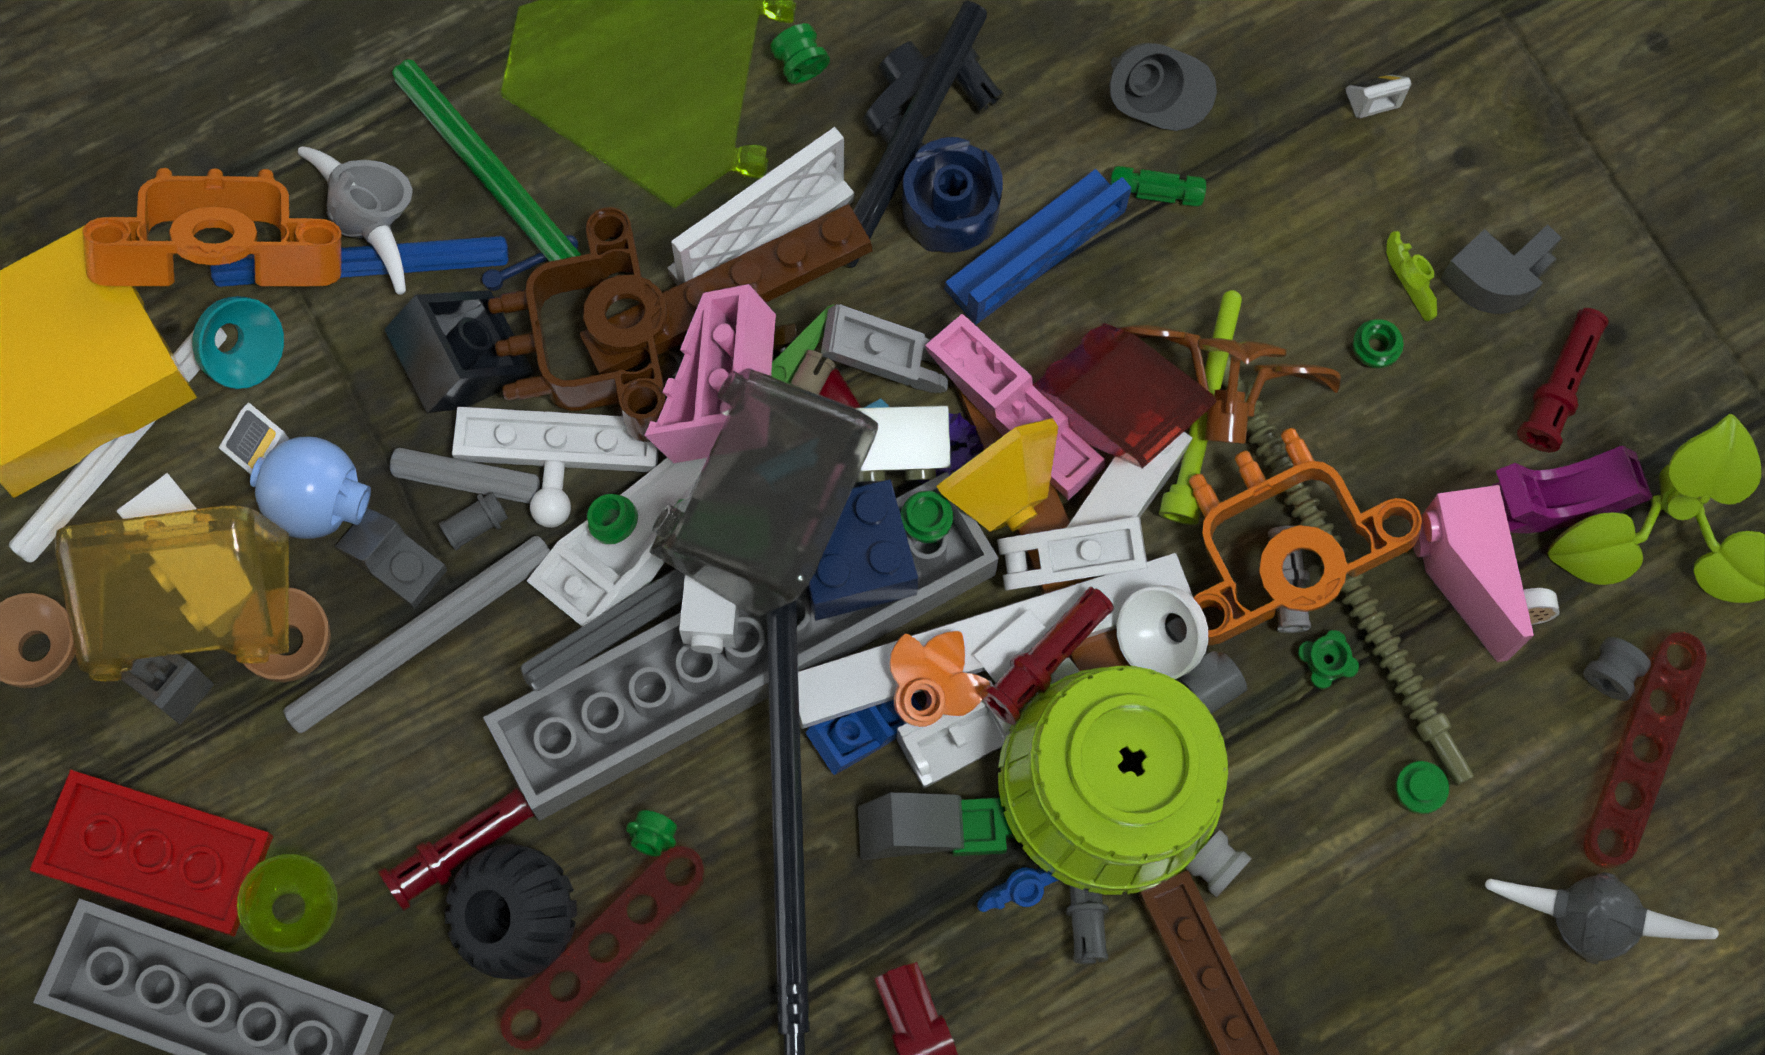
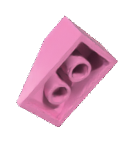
[1413,485,1534,662]

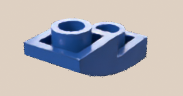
[805,695,922,775]

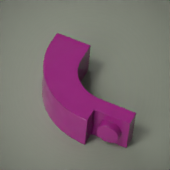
[1492,445,1653,533]

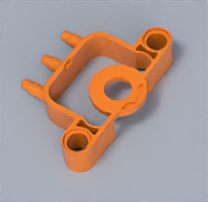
[82,168,342,286]
[1189,428,1422,645]

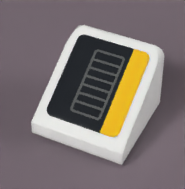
[1346,75,1411,118]
[219,402,289,475]

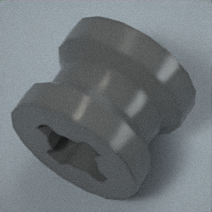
[1583,637,1651,701]

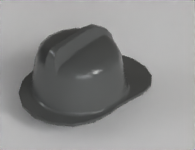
[1109,43,1217,131]

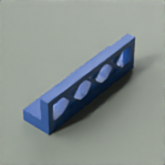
[944,169,1132,325]

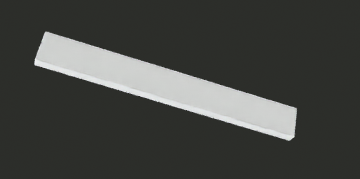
[798,553,1193,729]

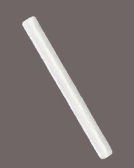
[9,327,227,563]

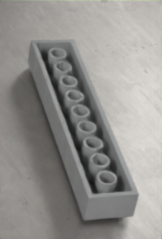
[483,472,999,821]

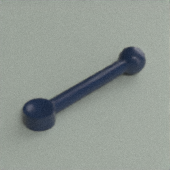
[482,235,579,291]

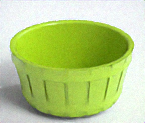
[998,666,1228,895]

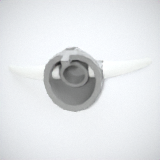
[298,146,413,295]

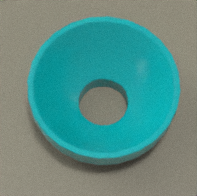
[192,296,284,389]

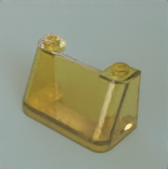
[55,506,289,681]

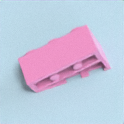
[645,284,776,463]

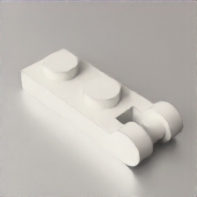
[997,517,1148,591]

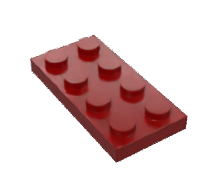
[30,770,273,937]

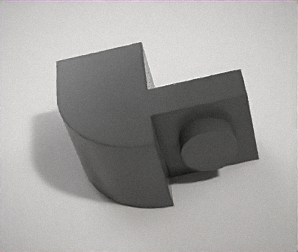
[1440,225,1562,314]

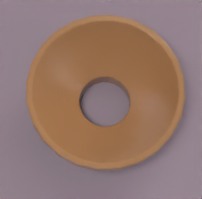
[233,587,331,682]
[0,593,77,688]

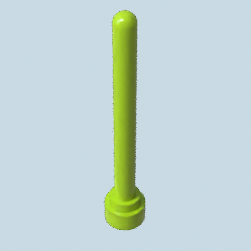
[1159,290,1242,525]

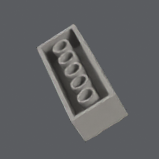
[33,898,394,1055]

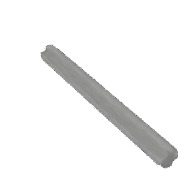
[283,536,550,733]

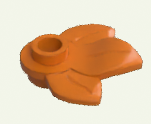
[889,631,990,727]

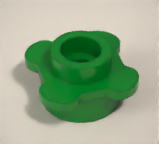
[1298,630,1359,689]

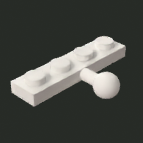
[452,407,659,528]

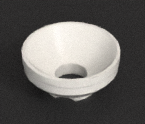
[1117,585,1208,679]

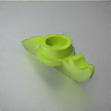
[1386,231,1437,321]

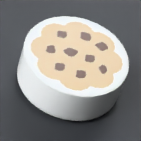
[1524,588,1560,625]

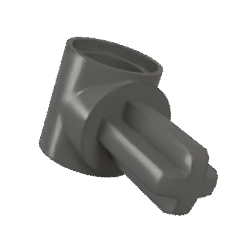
[1165,618,1247,714]

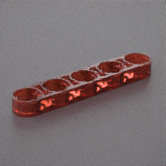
[1583,632,1707,869]
[501,846,705,1052]

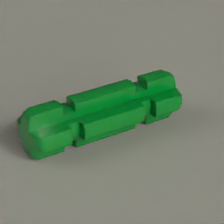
[1110,166,1206,206]

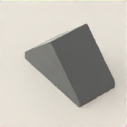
[117,636,214,725]
[858,792,964,860]

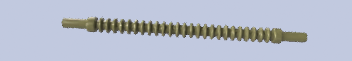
[1202,350,1475,786]

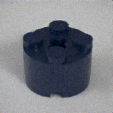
[902,137,1003,252]

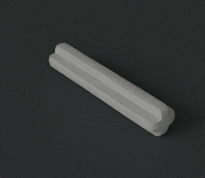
[390,448,540,504]

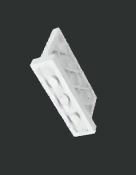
[667,127,854,286]

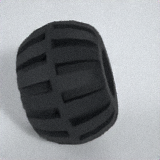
[444,844,577,980]

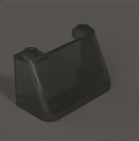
[649,368,879,617]

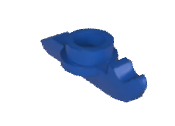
[977,867,1058,912]

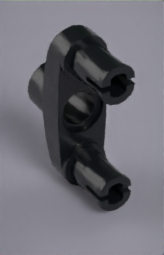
[862,41,1004,158]

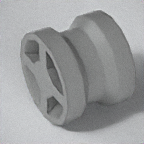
[1185,830,1252,898]

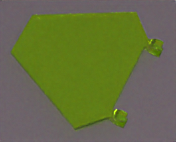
[501,0,797,208]

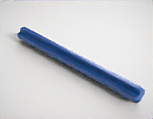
[211,236,509,287]

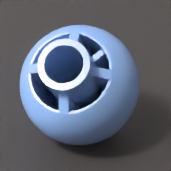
[250,437,371,539]

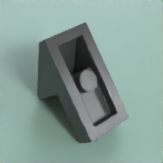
[335,508,447,609]

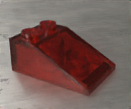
[1033,323,1217,469]

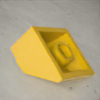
[936,418,1058,532]

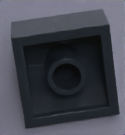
[384,290,534,413]

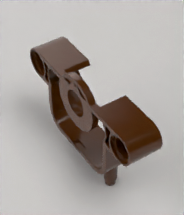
[488,207,667,442]

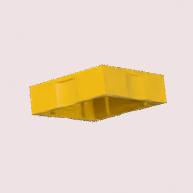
[0,225,197,498]

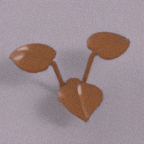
[1109,325,1341,444]

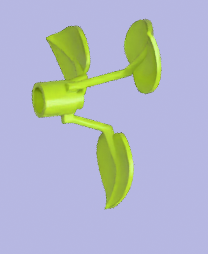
[1548,414,1765,603]

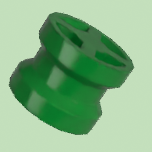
[770,23,830,84]

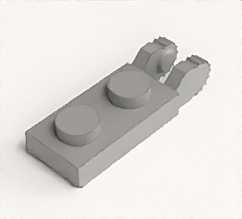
[821,304,948,393]

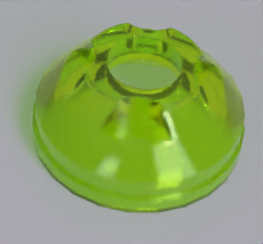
[237,854,338,953]

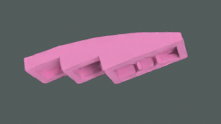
[925,314,1105,500]

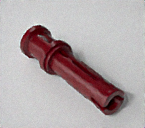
[1517,308,1609,453]
[980,586,1114,725]
[377,787,535,911]

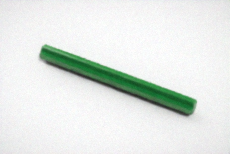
[392,59,581,261]

